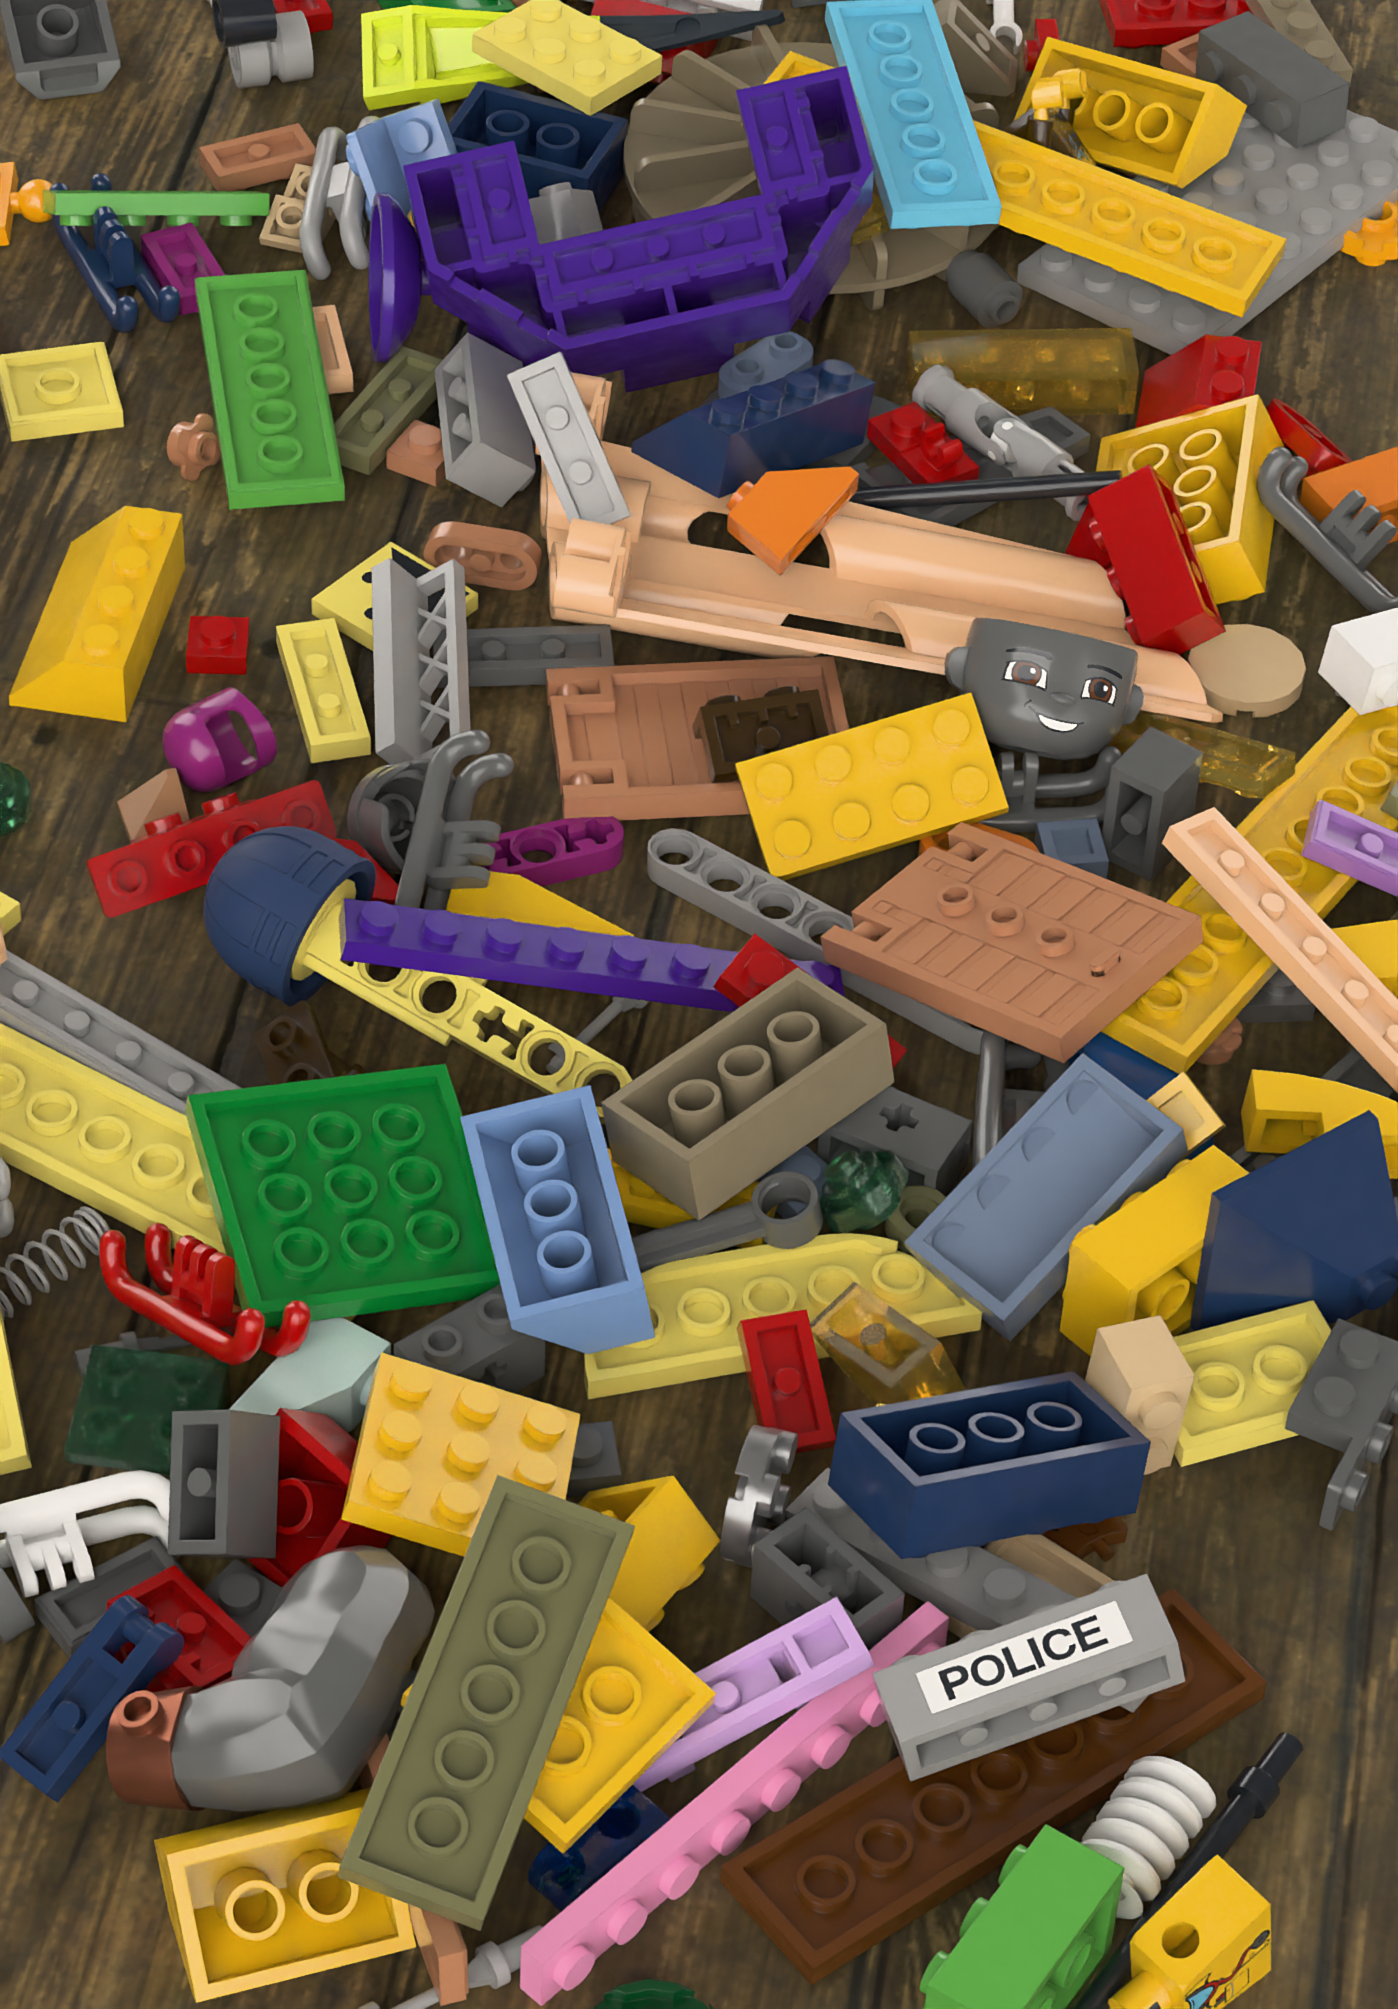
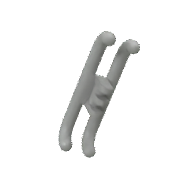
[299,116,379,280]

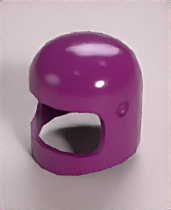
[162,687,277,793]

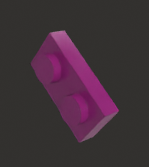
[140,222,225,316]

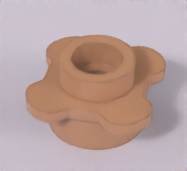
[167,413,220,481]

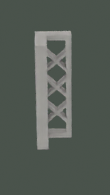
[371,558,470,764]

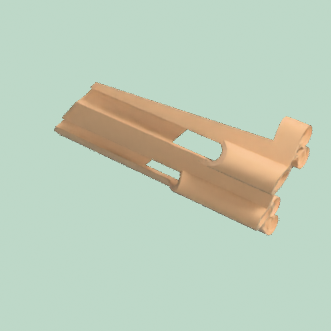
[535,372,1223,723]

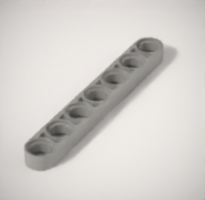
[647,828,1009,1055]

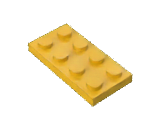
[735,692,1009,881]

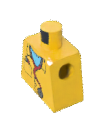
[1108,1855,1271,2009]

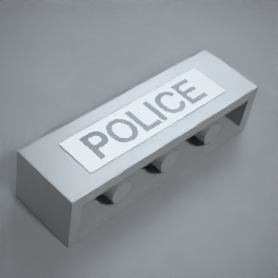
[872,1574,1185,1782]

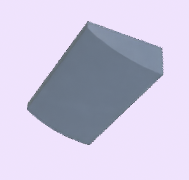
[904,1053,1188,1342]

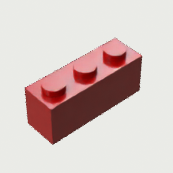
[1087,464,1226,655]

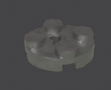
[720,1425,798,1568]

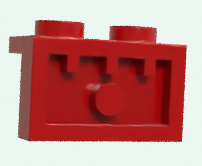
[106,1564,251,1692]

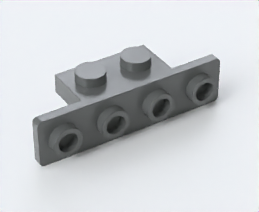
[1285,1318,1398,1531]

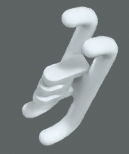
[0,1470,180,1598]

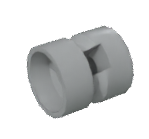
[228,10,314,89]

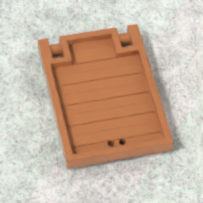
[546,656,849,821]
[821,822,1203,1063]

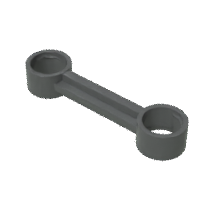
[631,1171,823,1273]

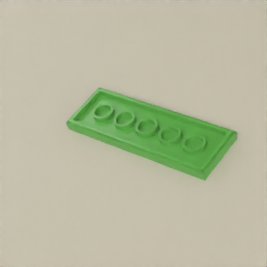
[195,270,345,510]

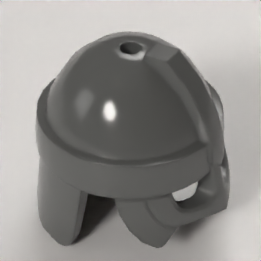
[347,759,456,874]

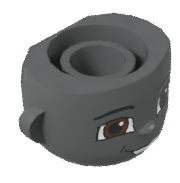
[944,618,1144,760]

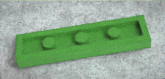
[43,190,269,226]

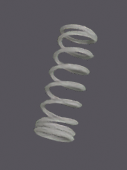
[0,1206,110,1322]

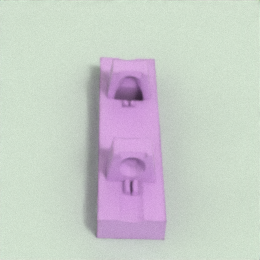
[615,1597,874,1805]

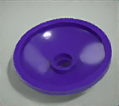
[368,193,432,363]

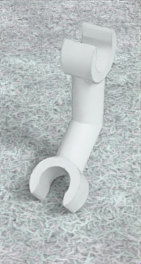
[986,0,1023,55]

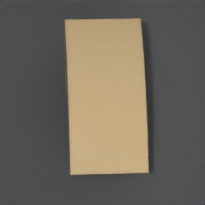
[259,163,336,253]

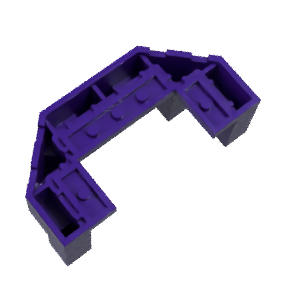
[403,65,874,393]

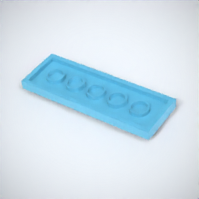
[825,0,1002,229]

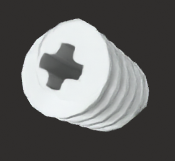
[1080,1756,1216,1919]

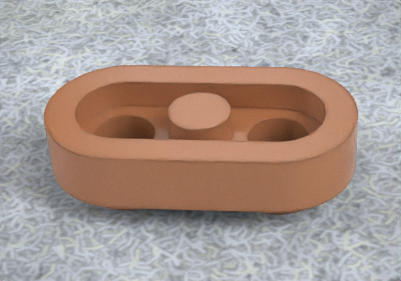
[423,521,543,590]

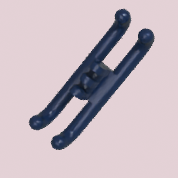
[49,173,180,333]

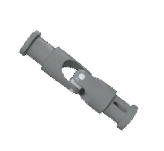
[912,364,1090,521]

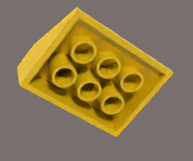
[1096,394,1284,605]

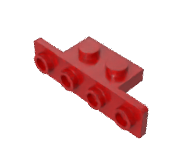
[86,780,337,918]

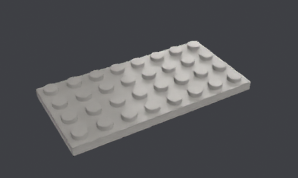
[1017,110,1398,355]

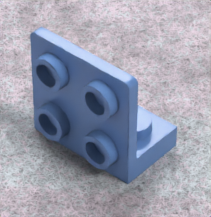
[346,99,458,222]

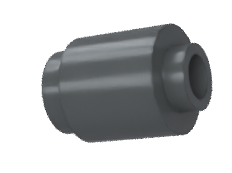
[945,250,1023,328]

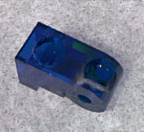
[527,1784,669,1912]

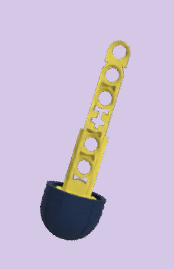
[204,826,633,1124]

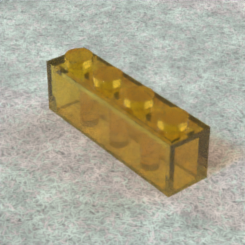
[905,328,1139,417]

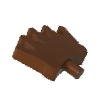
[1041,1516,1128,1562]

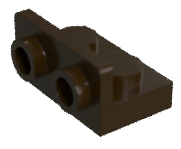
[692,686,829,783]

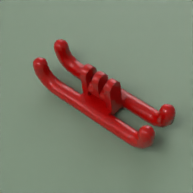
[99,1223,311,1365]

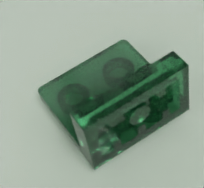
[64,1345,231,1475]

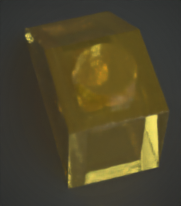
[810,1282,966,1406]

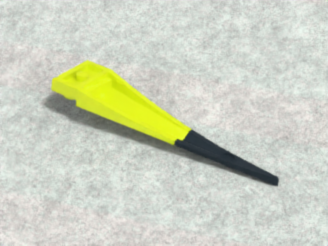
[361,5,786,110]

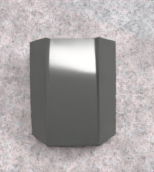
[0,0,121,100]

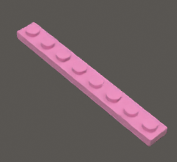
[520,1601,949,2006]

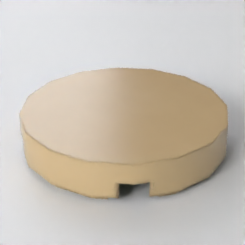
[1187,624,1306,718]

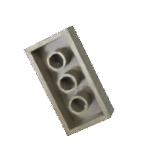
[601,968,895,1220]

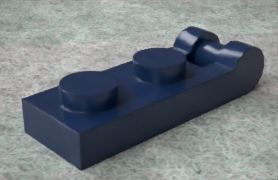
[0,1595,184,1803]

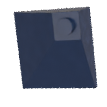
[1190,1110,1398,1331]

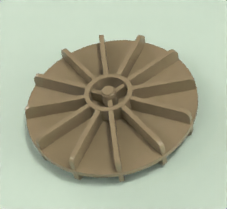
[623,24,999,311]

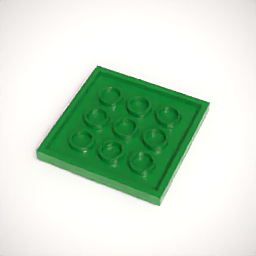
[185,1064,501,1328]

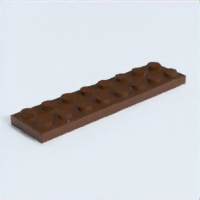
[720,1588,1267,1985]

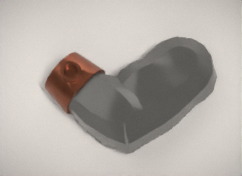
[106,1545,435,1812]

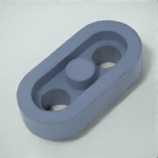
[718,331,813,399]

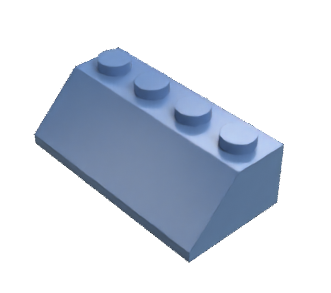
[460,1085,655,1354]

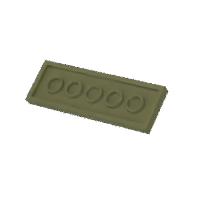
[337,1475,635,1931]

